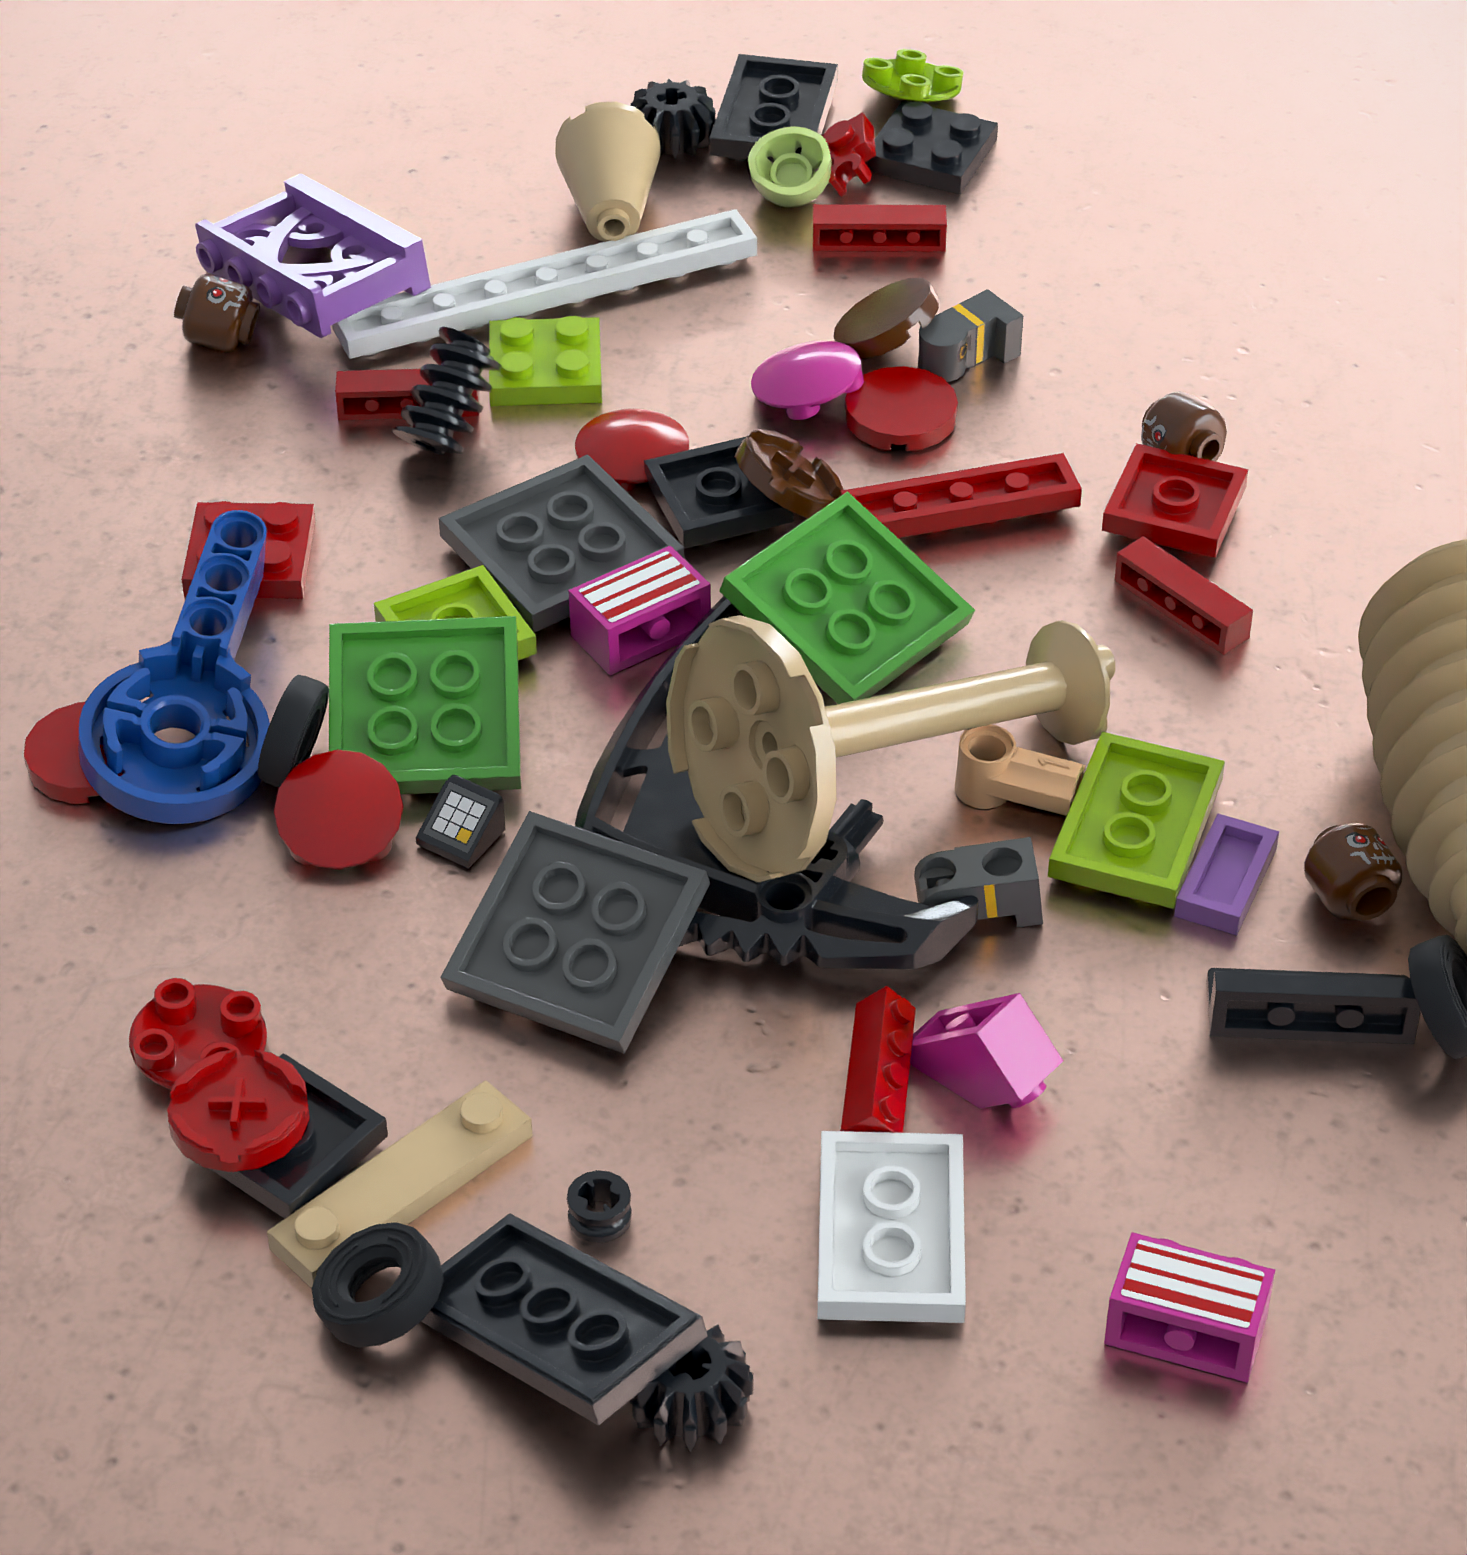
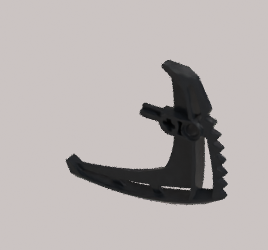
[575,596,979,969]

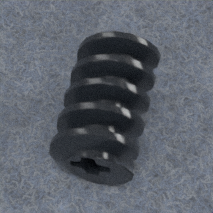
[392,326,502,455]

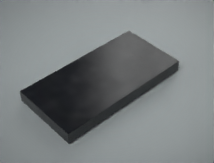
[421,1213,708,1426]

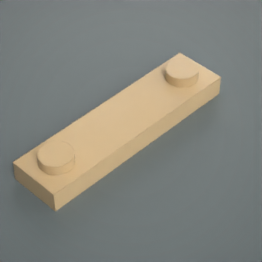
[267,1080,533,1288]

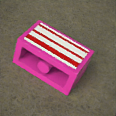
[568,545,711,676]
[1104,1232,1275,1383]

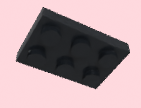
[709,54,838,162]

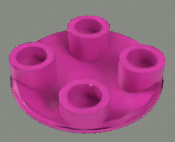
[751,341,864,420]

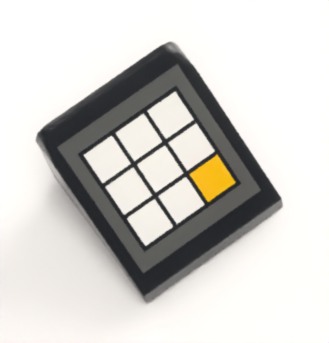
[416,775,506,868]

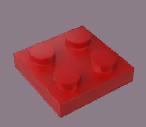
[1102,443,1248,558]
[181,501,316,599]

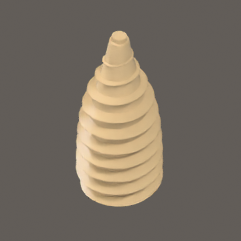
[1358,539,1467,955]

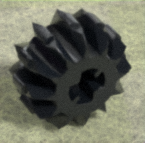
[630,78,716,159]
[630,1324,753,1452]

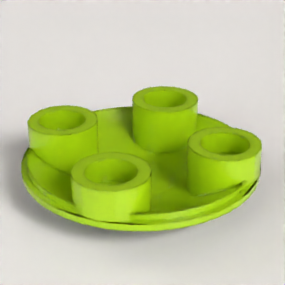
[861,49,964,103]

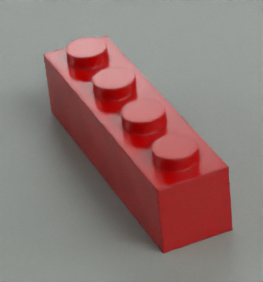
[813,204,947,252]
[335,369,479,421]
[1114,537,1253,655]
[841,986,916,1133]

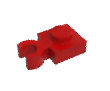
[822,112,876,197]

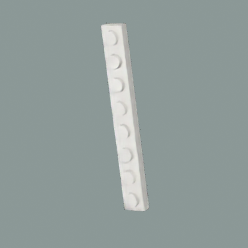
[332,209,757,359]

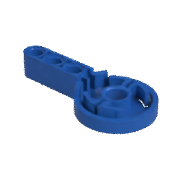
[78,510,270,824]

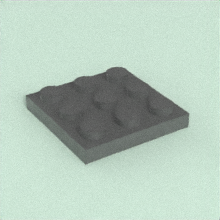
[439,455,684,633]
[440,811,710,1054]

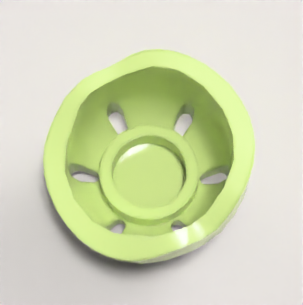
[748,127,832,208]

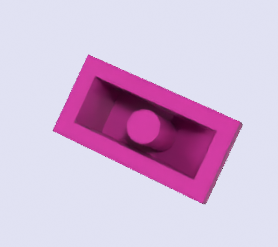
[910,993,1063,1109]

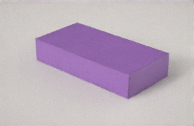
[1174,813,1279,936]

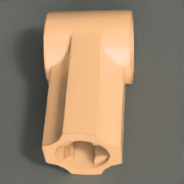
[954,725,1086,816]

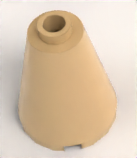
[555,102,660,242]

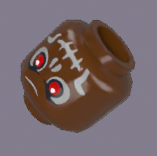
[174,274,260,353]
[1141,391,1227,461]
[1304,823,1402,921]

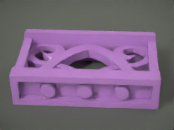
[195,174,431,338]

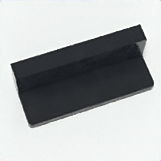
[1206,968,1421,1044]

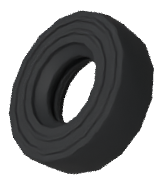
[257,675,329,787]
[1408,935,1467,1059]
[312,1222,443,1347]

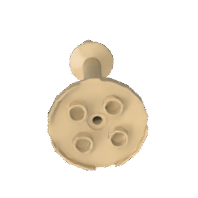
[666,615,1115,883]

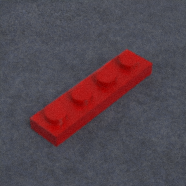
[841,453,1082,538]

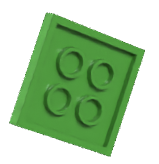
[719,491,975,704]
[329,616,521,794]

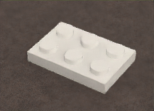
[817,1131,966,1323]

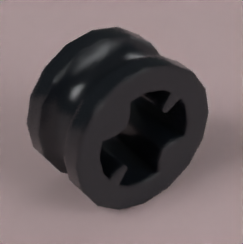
[567,1170,632,1243]

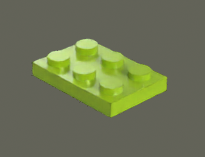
[1047,731,1225,909]

